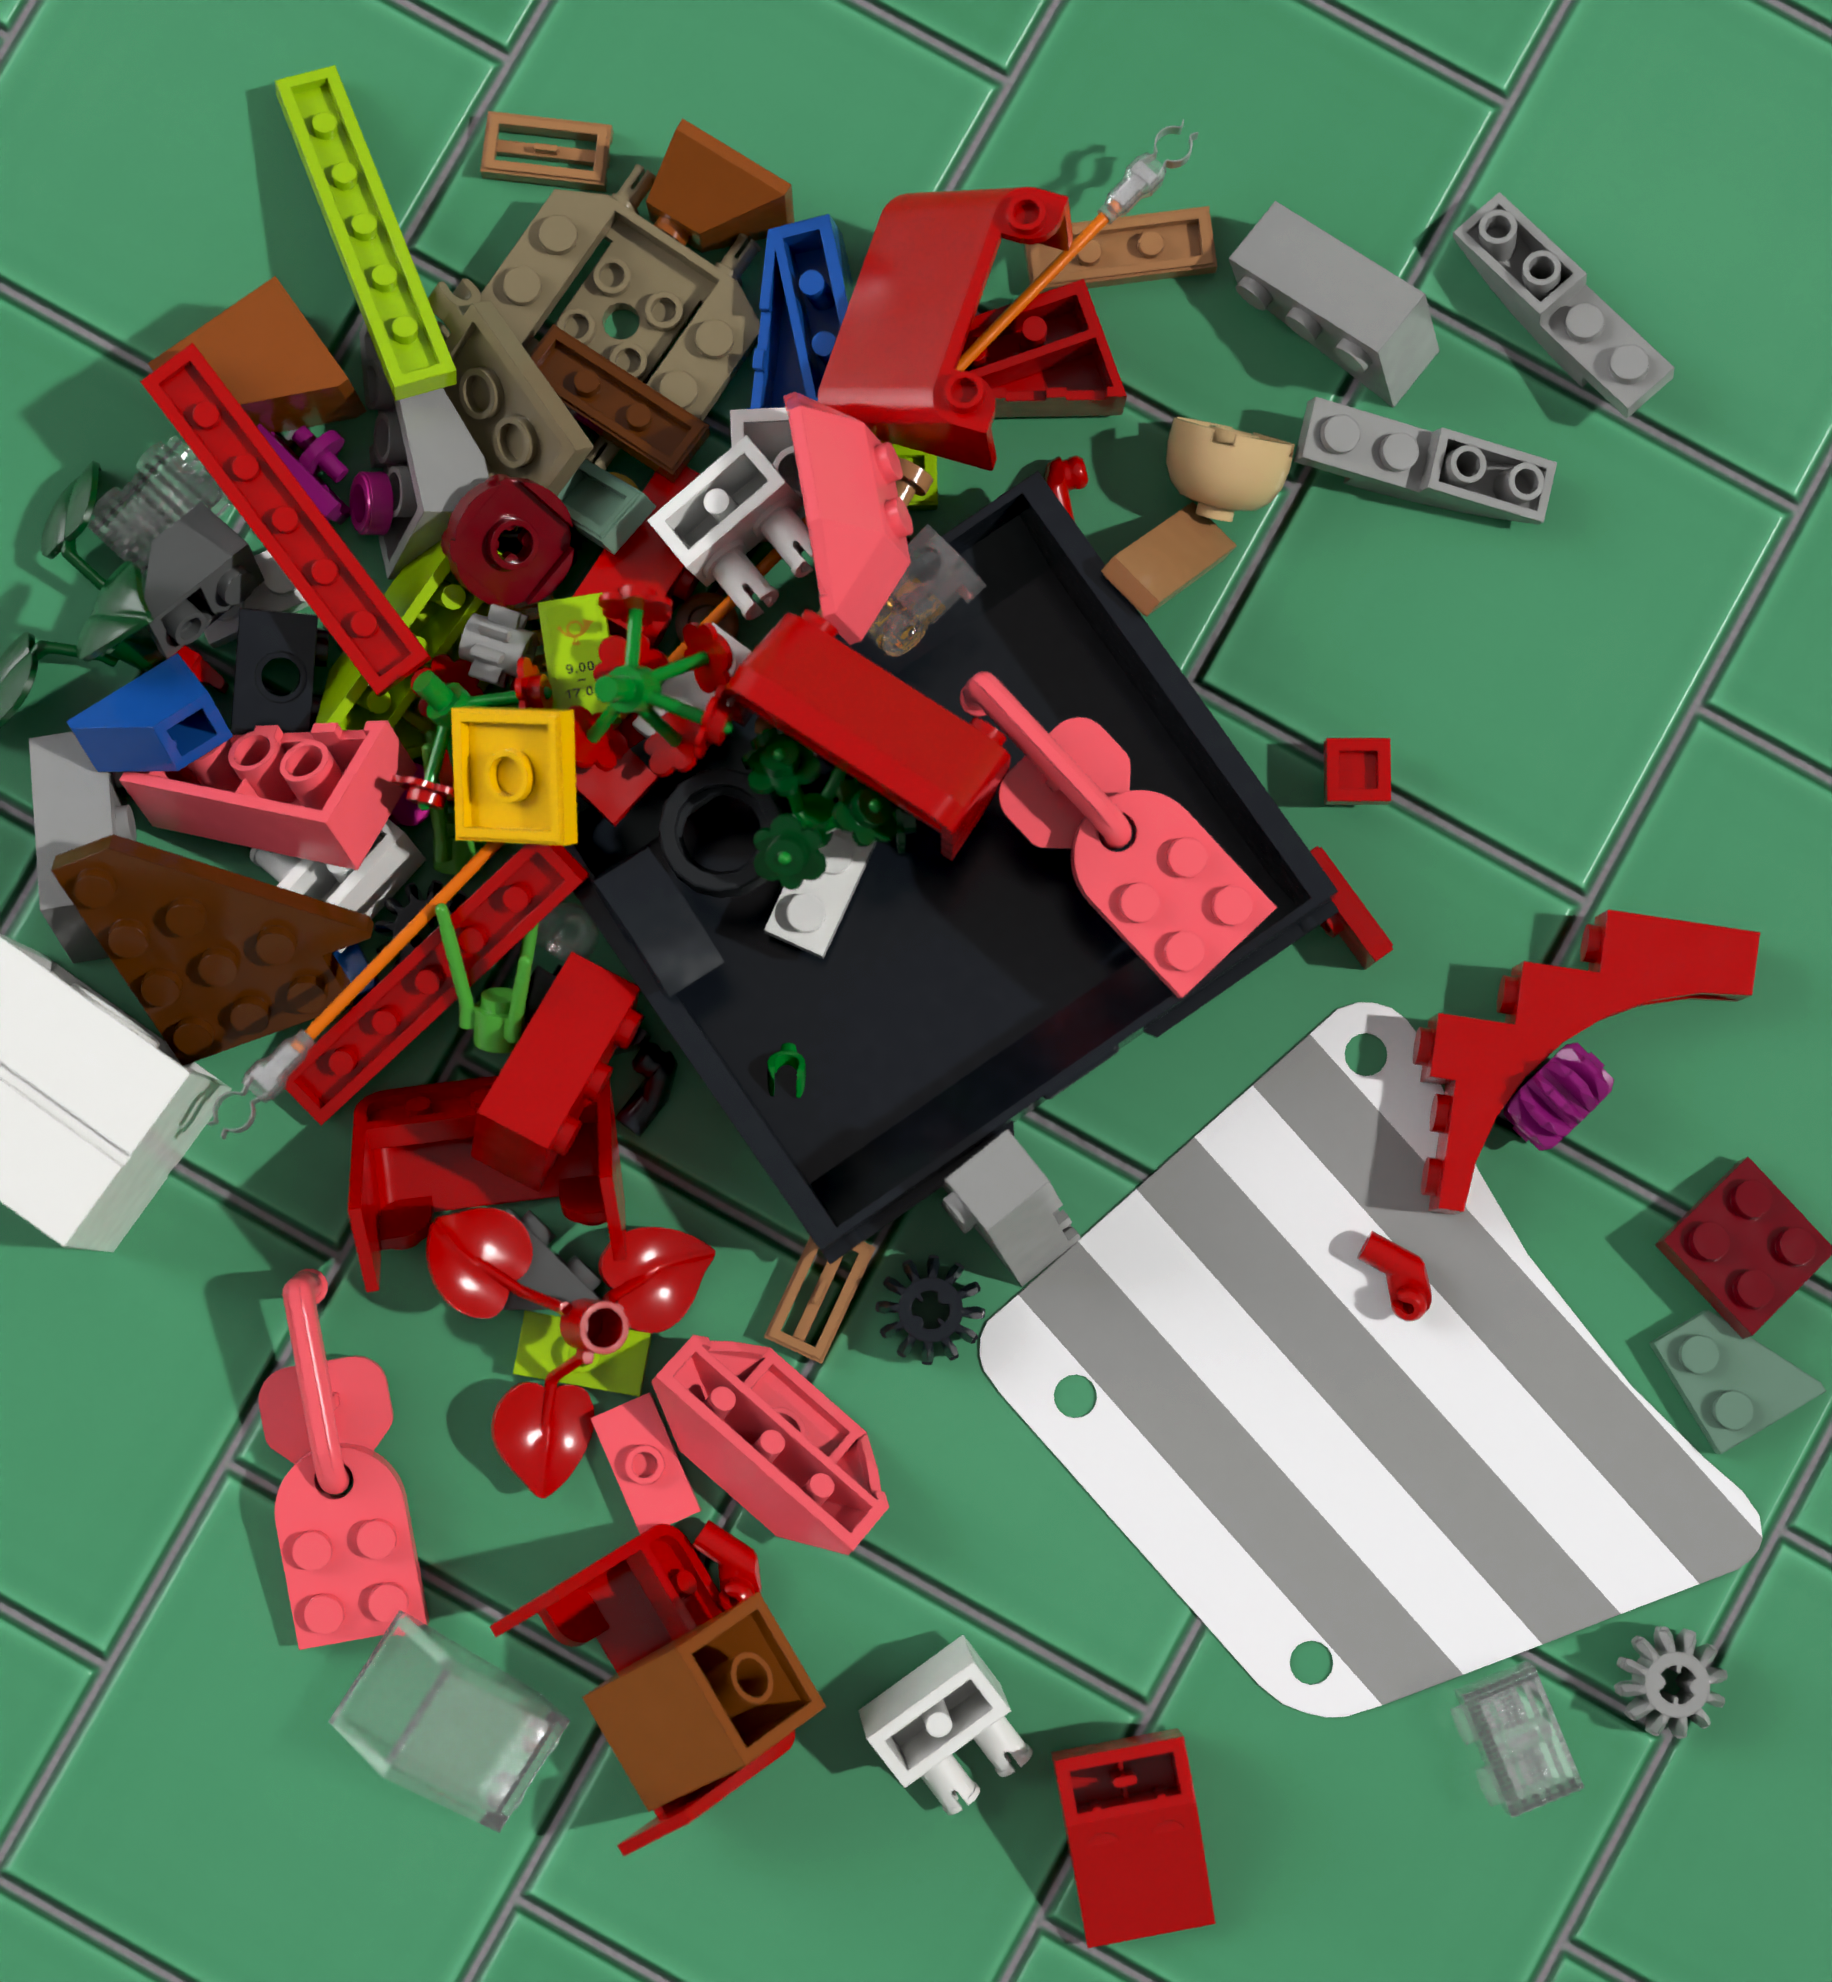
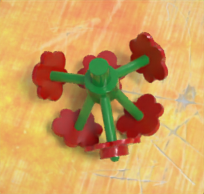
[568,584,734,777]
[391,654,553,811]

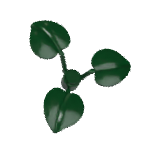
[0,460,167,729]

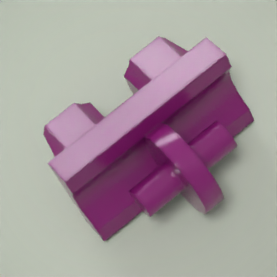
[257,423,350,525]

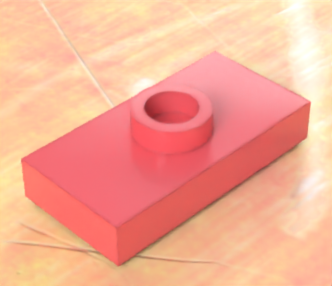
[590,1392,702,1534]

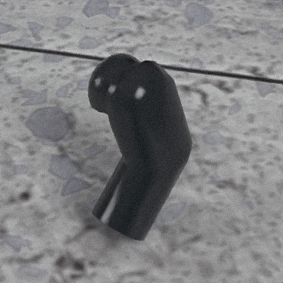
[615,1042,678,1137]

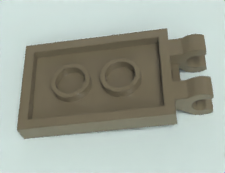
[428,278,594,532]

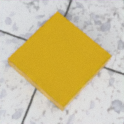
[451,706,578,846]

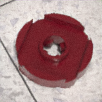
[441,474,574,607]

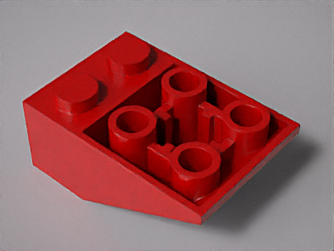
[1051,1728,1216,1948]

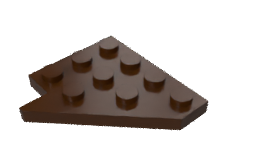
[51,834,374,1066]

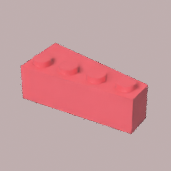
[119,720,418,870]

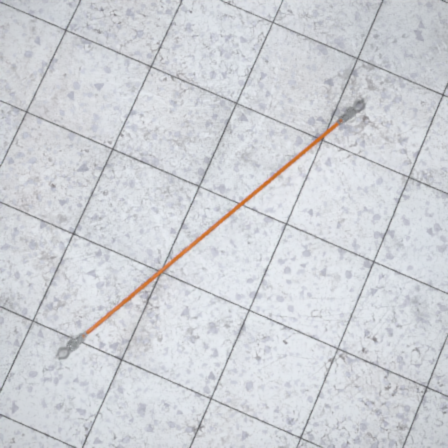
[207,119,1198,1140]

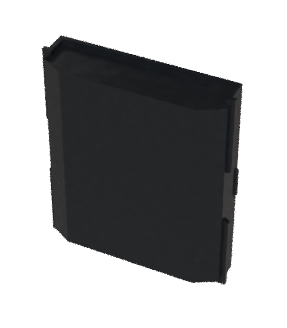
[562,471,1339,1265]

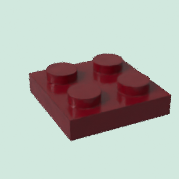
[1654,1157,1832,1339]

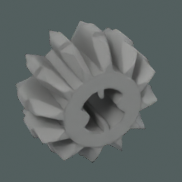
[1614,1626,1728,1739]

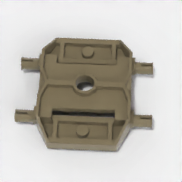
[480,164,761,471]

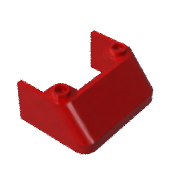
[724,609,1011,861]
[348,1076,627,1292]
[489,1524,795,1856]

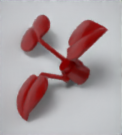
[426,1207,716,1499]

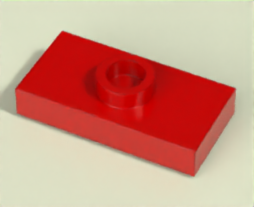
[1310,846,1393,970]

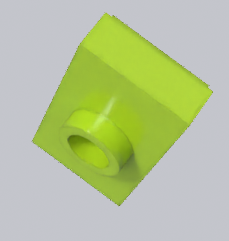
[513,1310,653,1397]

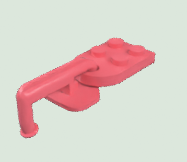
[959,671,1277,998]
[259,1269,430,1650]

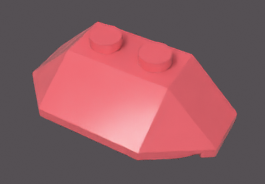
[783,392,913,645]
[651,1335,889,1555]

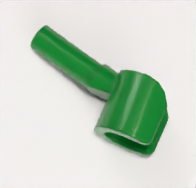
[767,1042,806,1098]

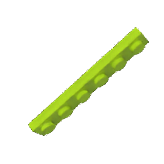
[275,65,457,401]

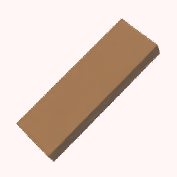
[1024,206,1217,294]
[1101,502,1237,617]

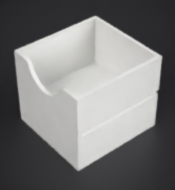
[0,934,232,1253]

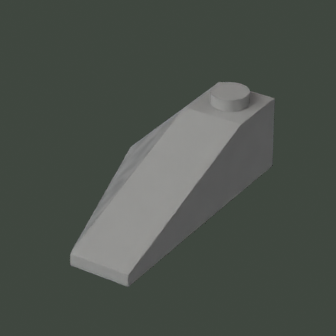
[359,322,489,580]

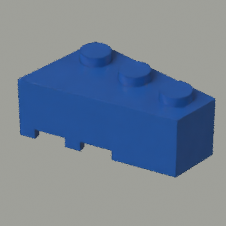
[747,214,854,409]

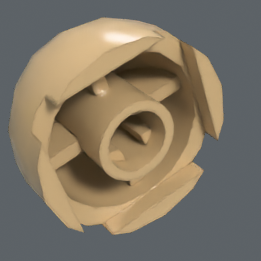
[1166,417,1295,522]

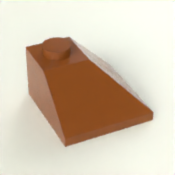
[646,119,795,253]

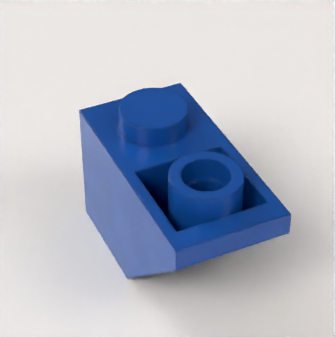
[66,653,233,772]

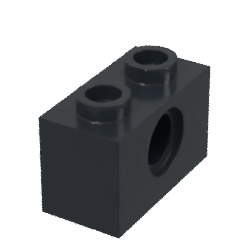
[231,608,329,735]

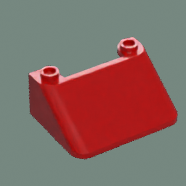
[818,187,1073,471]

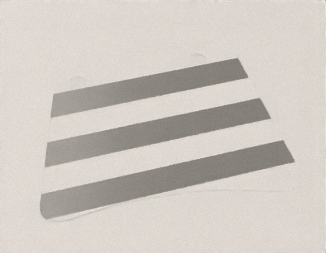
[980,1002,1763,1717]

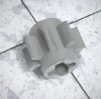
[459,604,538,688]

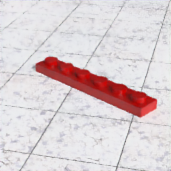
[140,342,432,697]
[278,844,590,1126]

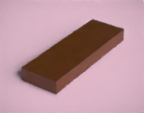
[530,324,710,483]

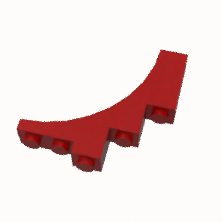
[1413,909,1760,1215]

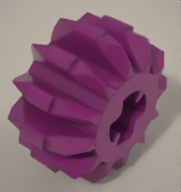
[1503,1043,1614,1151]

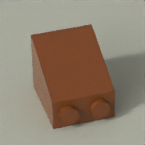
[147,276,366,433]
[582,1592,826,1812]

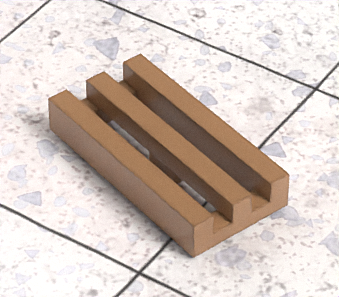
[480,111,613,192]
[764,1236,876,1364]

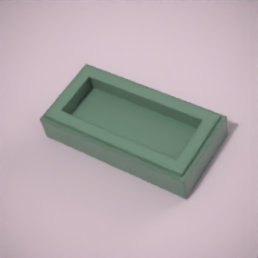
[557,459,656,554]

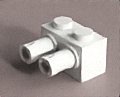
[647,435,813,620]
[249,819,426,954]
[858,1635,1033,1815]

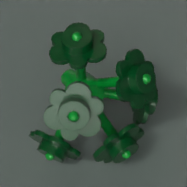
[741,727,917,890]

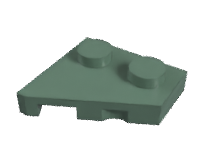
[1649,1310,1826,1454]

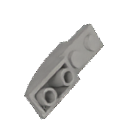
[1453,192,1675,419]
[1294,397,1557,525]

